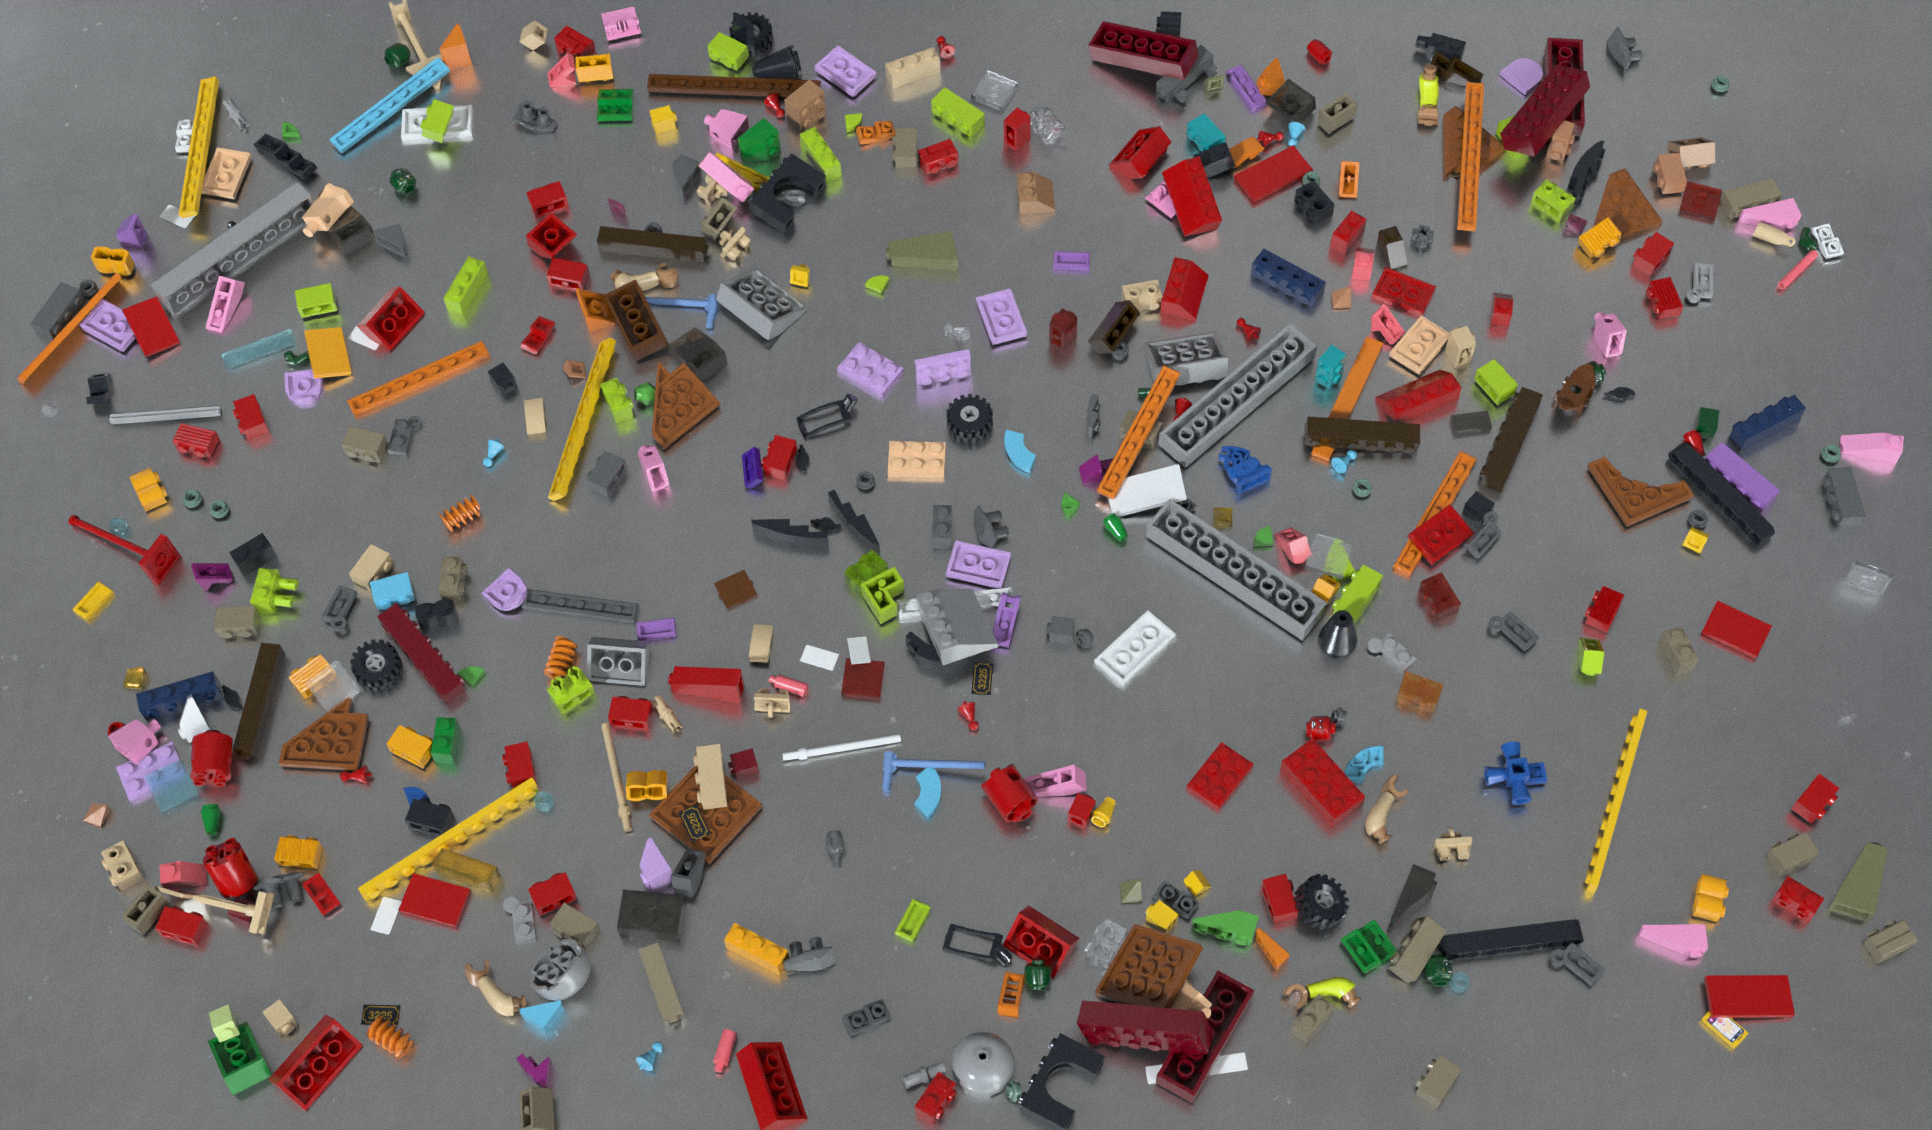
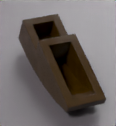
[1428,51,1484,87]

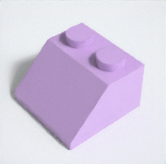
[639,837,673,896]

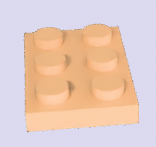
[201,148,252,199]
[1389,315,1449,375]
[888,441,946,478]

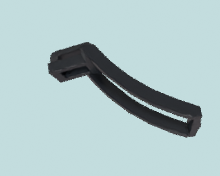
[796,393,858,439]
[942,924,1013,966]

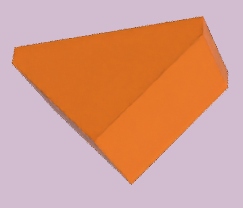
[1339,161,1359,198]

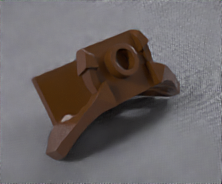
[1553,363,1596,414]

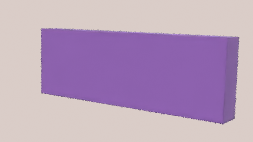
[1226,65,1267,111]

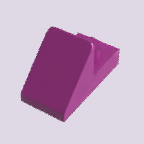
[1079,454,1114,485]
[191,563,233,591]
[516,1053,552,1089]

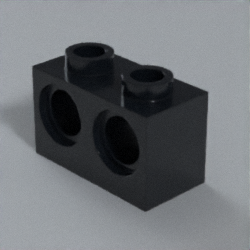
[1294,180,1335,225]

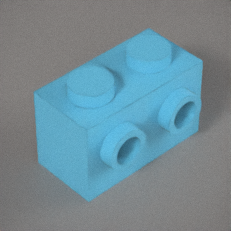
[370,572,416,610]

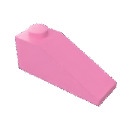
[699,151,754,202]
[1739,198,1802,229]
[206,276,245,333]
[1839,433,1904,463]
[1024,764,1087,797]
[1638,924,1708,958]

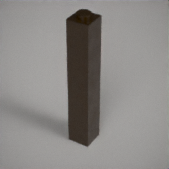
[597,226,710,262]
[233,643,285,760]

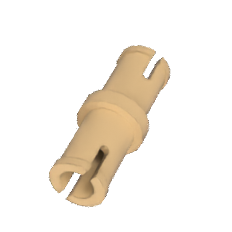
[651,695,683,733]

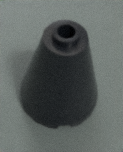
[752,45,802,80]
[1318,610,1358,657]

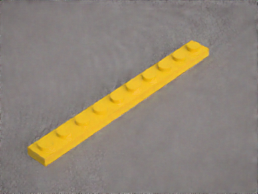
[179,76,219,219]
[548,337,616,501]
[1585,709,1647,894]
[358,777,539,901]

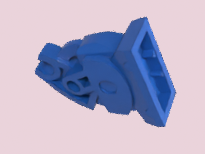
[1218,446,1272,495]

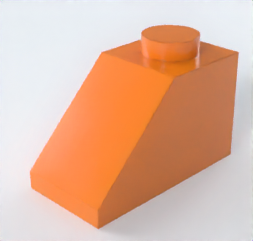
[1257,58,1286,97]

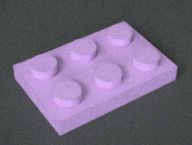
[815,45,876,97]
[976,288,1027,345]
[79,299,135,352]
[837,342,904,398]
[914,349,971,386]
[946,541,1011,588]
[116,742,187,802]

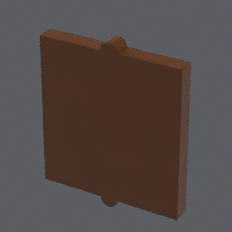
[714,570,758,610]

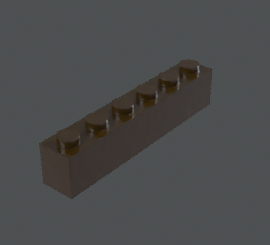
[1479,387,1543,492]
[1305,416,1420,454]

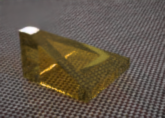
[1213,507,1233,526]
[123,666,147,690]

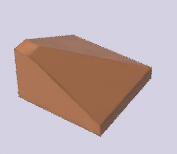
[1331,286,1351,309]
[563,360,586,379]
[83,803,111,828]

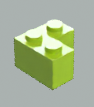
[861,567,905,624]

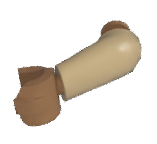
[610,262,679,291]
[1365,774,1409,845]
[465,960,526,1017]

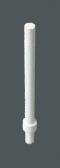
[782,734,901,761]

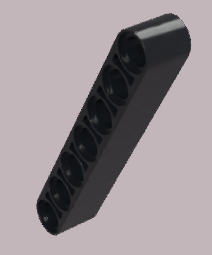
[1668,442,1775,545]
[1440,919,1584,960]

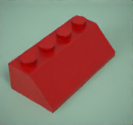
[1162,157,1223,237]
[1375,369,1462,423]
[268,1014,362,1111]
[736,1042,808,1130]

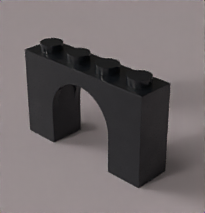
[749,153,826,234]
[1018,1033,1105,1130]

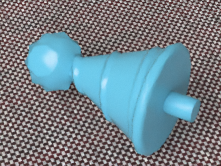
[1288,122,1305,147]
[483,439,505,467]
[1332,450,1357,474]
[636,1042,663,1071]

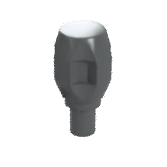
[774,189,805,206]
[826,830,844,867]

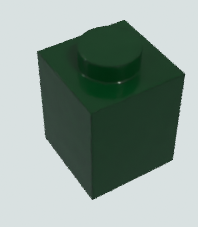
[1695,407,1720,439]

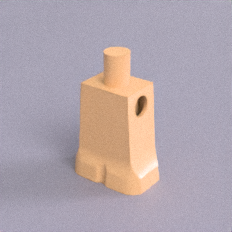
[302,183,354,237]
[1170,979,1212,1019]

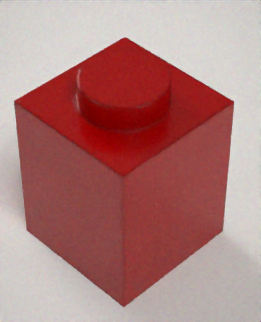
[1067,793,1096,829]

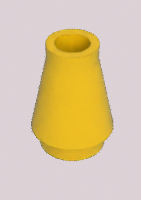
[1091,797,1116,827]

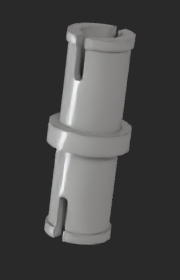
[222,98,249,130]
[902,1061,946,1089]

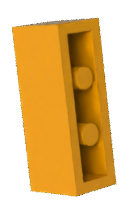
[724,923,790,976]

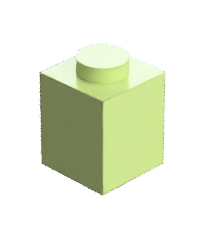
[209,1004,240,1043]

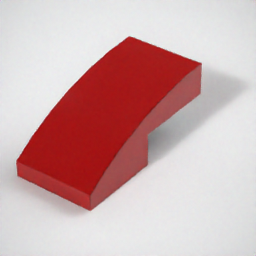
[521,316,555,355]
[302,872,341,916]

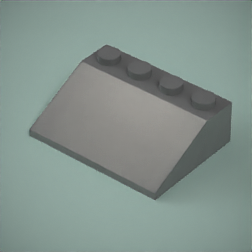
[716,267,809,340]
[1144,331,1229,386]
[915,589,998,665]

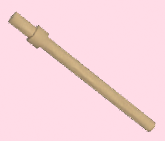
[601,723,632,832]

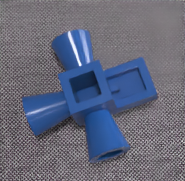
[1484,742,1548,805]

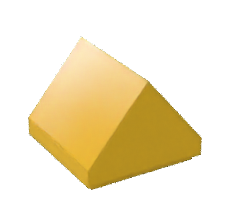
[1183,870,1211,897]

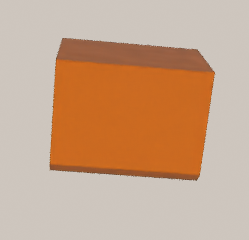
[439,24,472,71]
[575,288,616,333]

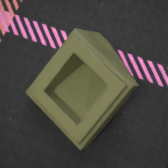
[1204,75,1225,91]
[1120,878,1142,904]

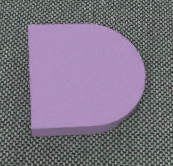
[1500,58,1543,95]
[284,369,323,405]
[481,567,528,611]

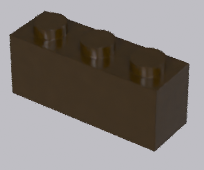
[1088,300,1140,354]

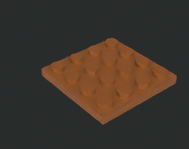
[649,766,763,865]
[1095,924,1203,1008]

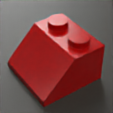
[526,213,577,259]

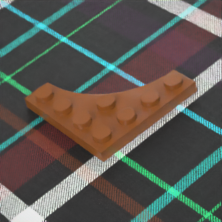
[1587,457,1694,527]

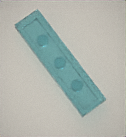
[221,329,297,372]

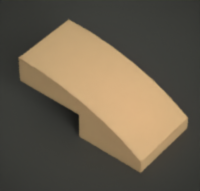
[524,398,547,436]
[748,624,773,663]

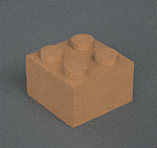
[784,79,826,133]

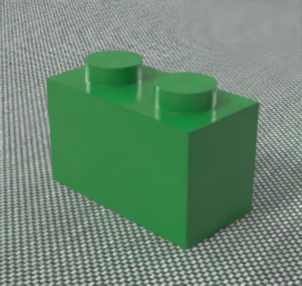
[431,717,460,764]

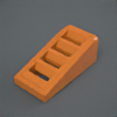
[1255,928,1290,972]
[998,972,1024,1018]

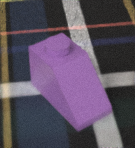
[116,214,148,249]

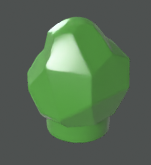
[634,382,655,405]

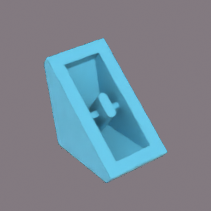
[519,1000,564,1034]

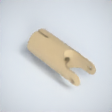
[1753,221,1796,247]

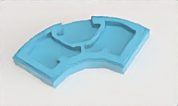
[1004,429,1036,473]
[1344,746,1384,784]
[914,768,941,819]

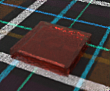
[1679,181,1722,221]
[841,658,885,700]

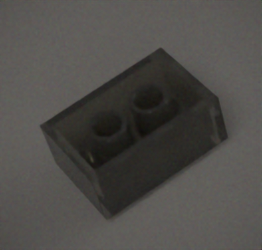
[617,889,687,942]

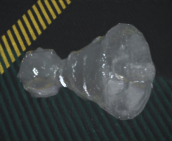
[943,323,970,344]

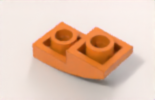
[856,121,896,144]
[1229,136,1264,168]

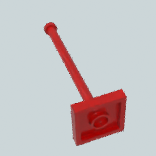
[68,514,181,586]

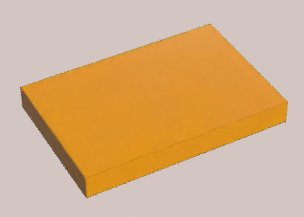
[304,327,351,378]

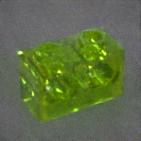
[844,550,888,596]

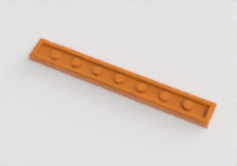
[17,273,122,384]
[1311,336,1384,462]
[347,341,490,417]
[1097,365,1180,500]
[1393,451,1477,577]

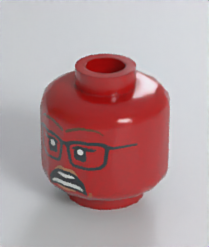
[1306,715,1336,742]

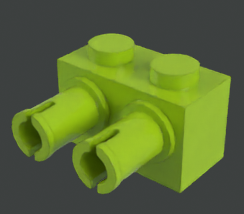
[250,568,299,614]
[547,666,595,714]

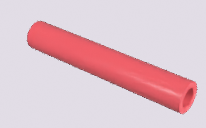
[1778,250,1818,289]

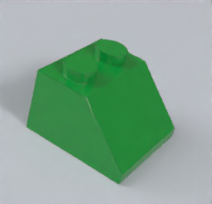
[738,118,781,162]

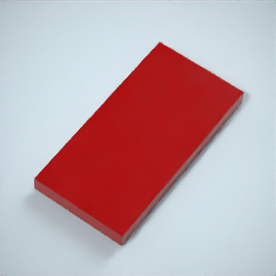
[1234,145,1313,203]
[1704,975,1795,1018]

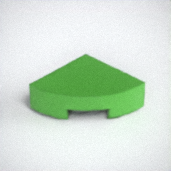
[282,122,301,139]
[1061,492,1080,518]
[1254,526,1273,547]
[457,666,486,687]

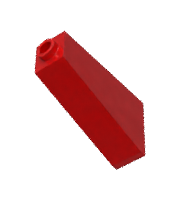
[668,666,745,704]

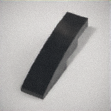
[253,133,317,179]
[828,489,880,554]
[751,519,829,547]

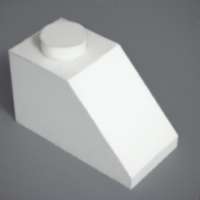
[178,694,210,743]

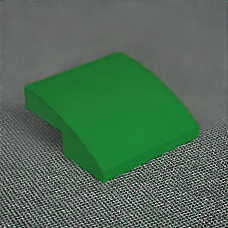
[596,89,634,121]
[1340,919,1397,974]

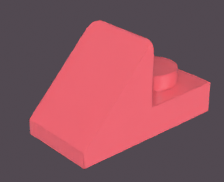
[547,53,576,87]
[1371,304,1406,345]

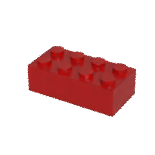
[1280,738,1365,829]

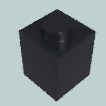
[487,362,518,396]
[1462,491,1495,525]

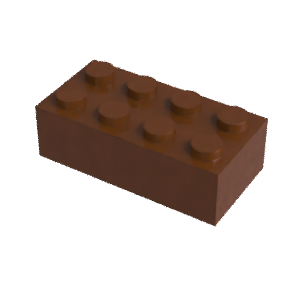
[603,279,669,361]

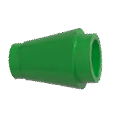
[1103,513,1128,542]
[200,804,221,835]

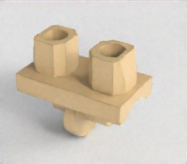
[697,174,729,206]
[719,227,751,261]
[754,688,791,718]
[1432,827,1472,861]

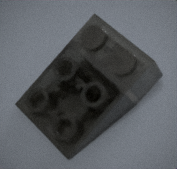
[325,206,375,257]
[666,327,728,382]

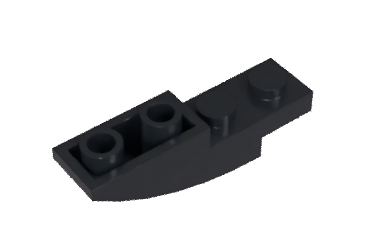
[1568,140,1606,205]

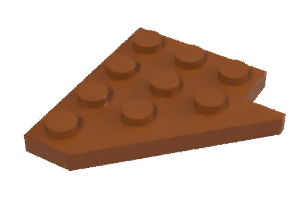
[1443,106,1506,178]
[1593,168,1662,242]
[652,362,720,450]
[279,697,369,771]

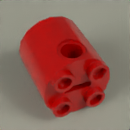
[190,730,233,787]
[981,764,1038,823]
[202,838,258,898]

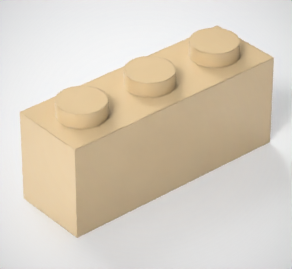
[885,47,941,89]
[693,744,728,810]

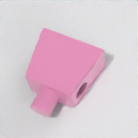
[704,109,749,150]
[1594,312,1627,358]
[638,445,670,492]
[108,719,161,765]

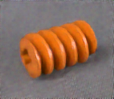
[438,494,481,532]
[543,636,578,680]
[367,1015,413,1059]

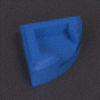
[403,787,430,806]

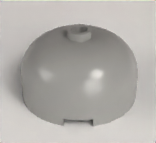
[529,939,591,1001]
[951,1032,1015,1098]

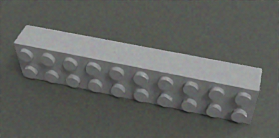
[151,182,313,318]
[1159,324,1317,468]
[1146,499,1327,641]

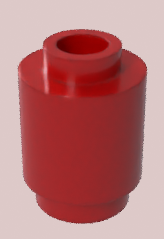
[1307,39,1332,64]

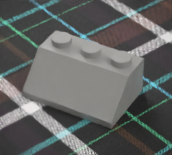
[587,637,650,686]

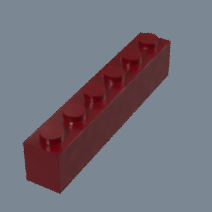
[377,604,466,705]

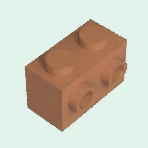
[1546,121,1575,161]
[1653,153,1687,194]

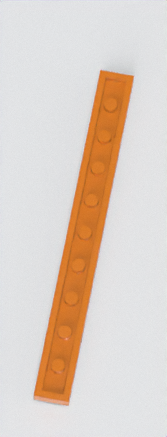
[1457,82,1484,231]

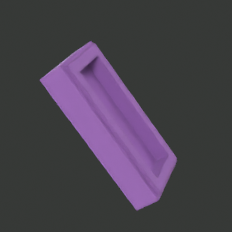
[1053,251,1090,271]
[636,617,677,641]

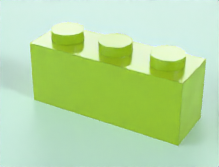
[931,87,985,137]
[799,127,842,183]
[443,256,488,316]
[1332,564,1383,625]

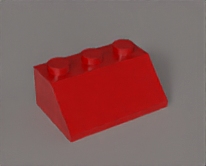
[1109,126,1171,179]
[1160,257,1209,321]
[357,286,425,351]
[1003,905,1080,979]

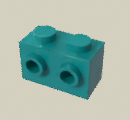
[1186,113,1226,152]
[1315,344,1347,389]

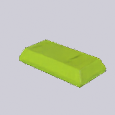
[894,898,931,942]

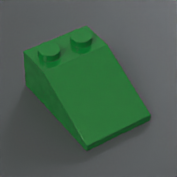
[208,1021,272,1095]

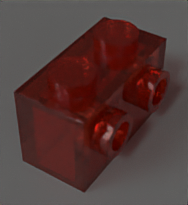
[1049,308,1077,352]
[1418,572,1461,621]

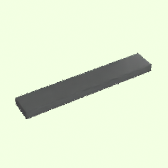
[522,589,639,624]

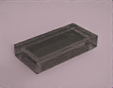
[1450,411,1492,434]

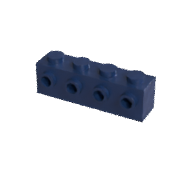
[1251,248,1326,307]
[1729,394,1806,452]
[136,671,223,720]

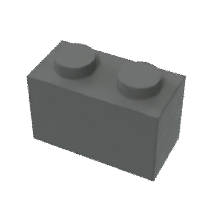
[586,451,627,498]
[932,505,953,550]

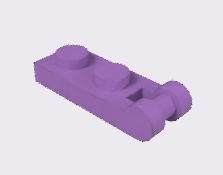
[992,592,1021,648]

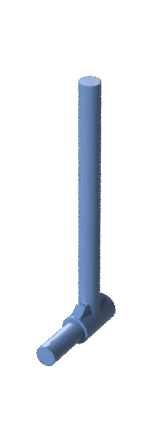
[646,294,718,329]
[882,751,986,792]

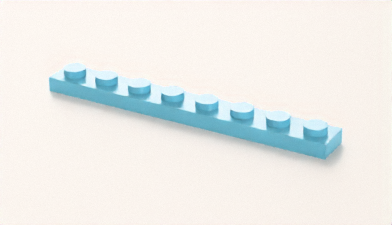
[330,57,450,154]

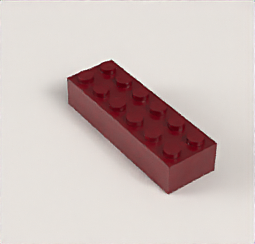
[1088,21,1199,80]
[1544,38,1585,136]
[1500,64,1590,157]
[1156,970,1255,1104]
[1077,1000,1213,1055]

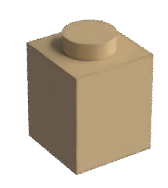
[519,20,548,50]
[263,999,298,1036]

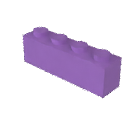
[1705,442,1780,513]

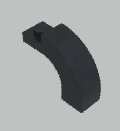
[906,631,973,670]

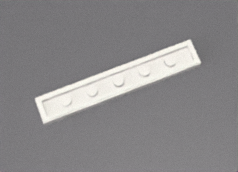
[897,587,1013,620]

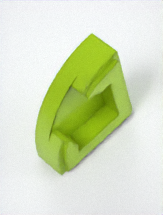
[845,113,862,133]
[865,275,890,294]

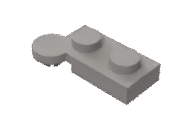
[1686,263,1713,303]
[1367,633,1417,674]
[503,897,537,945]

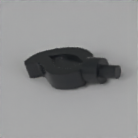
[1604,387,1635,401]
[795,445,810,473]
[810,517,841,533]
[222,685,243,710]

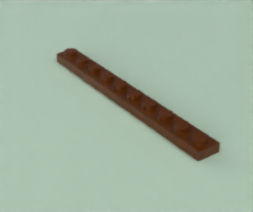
[647,74,821,97]

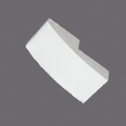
[175,119,194,153]
[1811,224,1844,259]

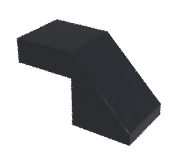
[733,12,755,50]
[86,373,111,404]

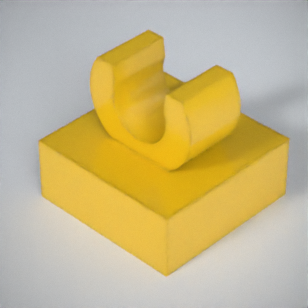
[790,264,810,287]
[1683,527,1709,553]

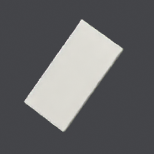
[401,105,473,141]
[1109,464,1187,516]
[1094,610,1176,687]

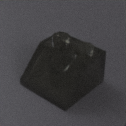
[1265,78,1316,123]

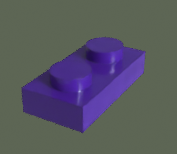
[742,447,763,489]

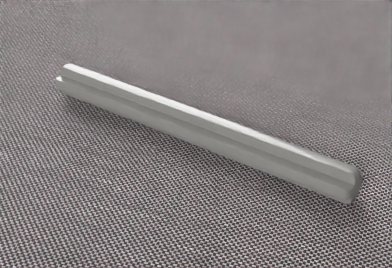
[109,405,221,424]

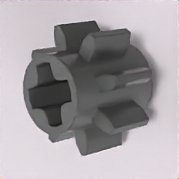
[1411,224,1434,247]

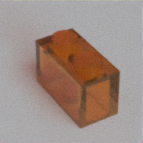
[1396,672,1444,713]

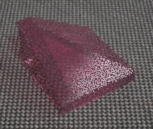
[608,198,626,217]
[1564,214,1588,235]

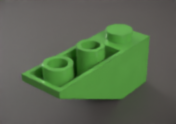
[1191,910,1259,946]

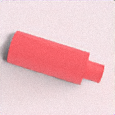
[769,674,809,697]
[713,1029,738,1073]

